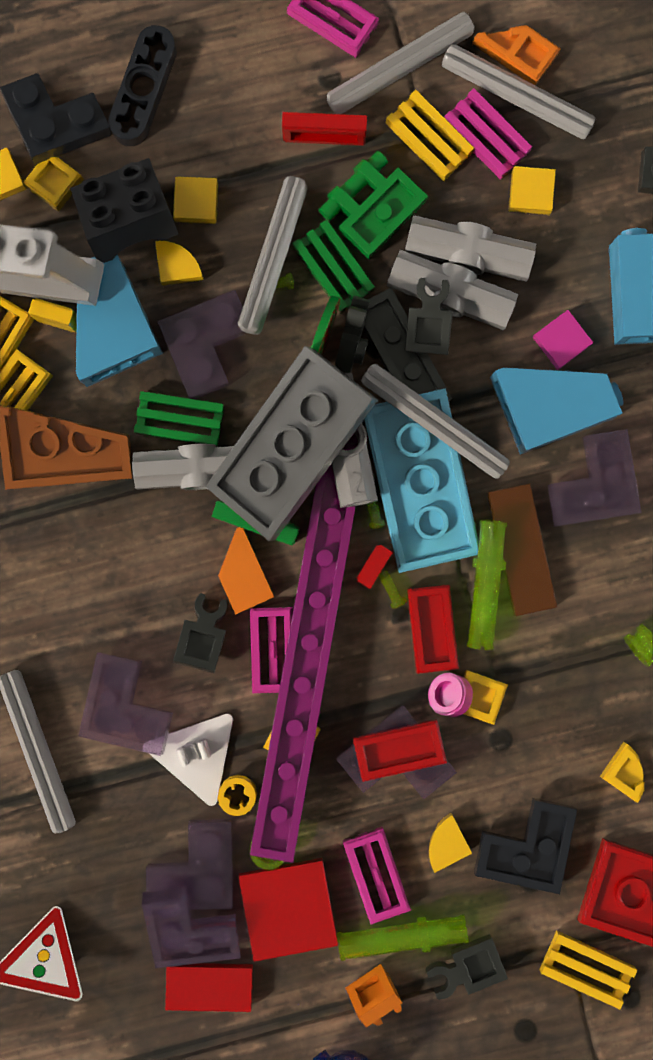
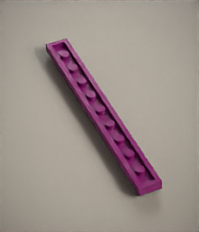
[250,434,368,863]

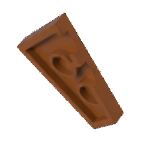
[0,404,133,490]

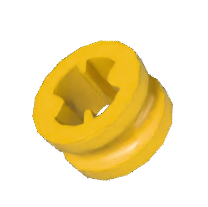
[218,774,257,816]

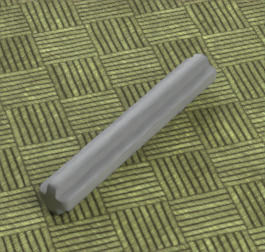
[327,12,475,114]
[442,44,595,139]
[238,176,308,335]
[361,364,510,479]
[0,670,76,834]

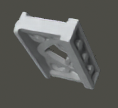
[0,225,105,306]

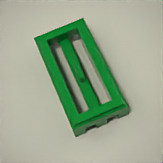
[292,219,375,314]
[134,391,225,447]

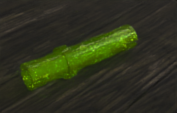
[467,520,507,650]
[337,914,469,961]

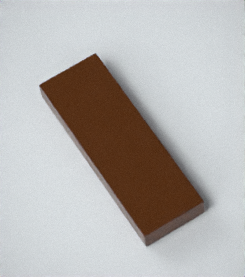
[487,484,557,616]

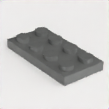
[205,346,378,541]

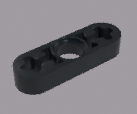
[109,25,177,147]

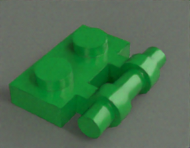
[319,150,428,259]

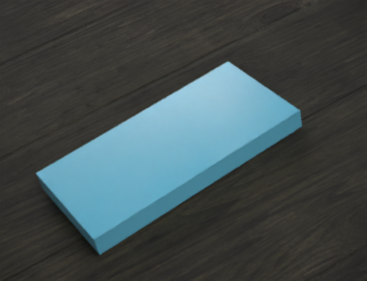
[364,388,481,573]

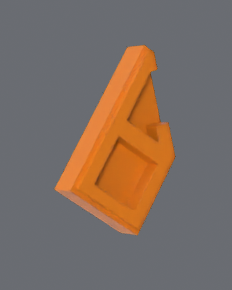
[473,25,561,86]
[218,527,275,615]

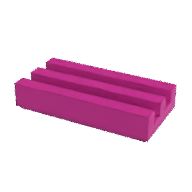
[287,0,379,58]
[444,88,532,180]
[250,607,293,693]
[343,826,411,924]

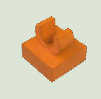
[346,964,402,1028]

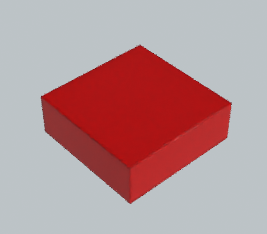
[356,545,393,589]

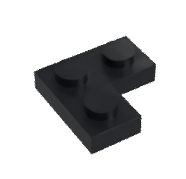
[0,73,111,165]
[474,798,577,894]

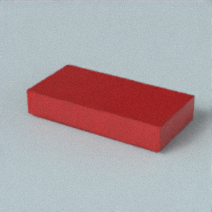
[282,112,367,146]
[407,585,459,674]
[353,719,447,782]
[165,963,253,1012]

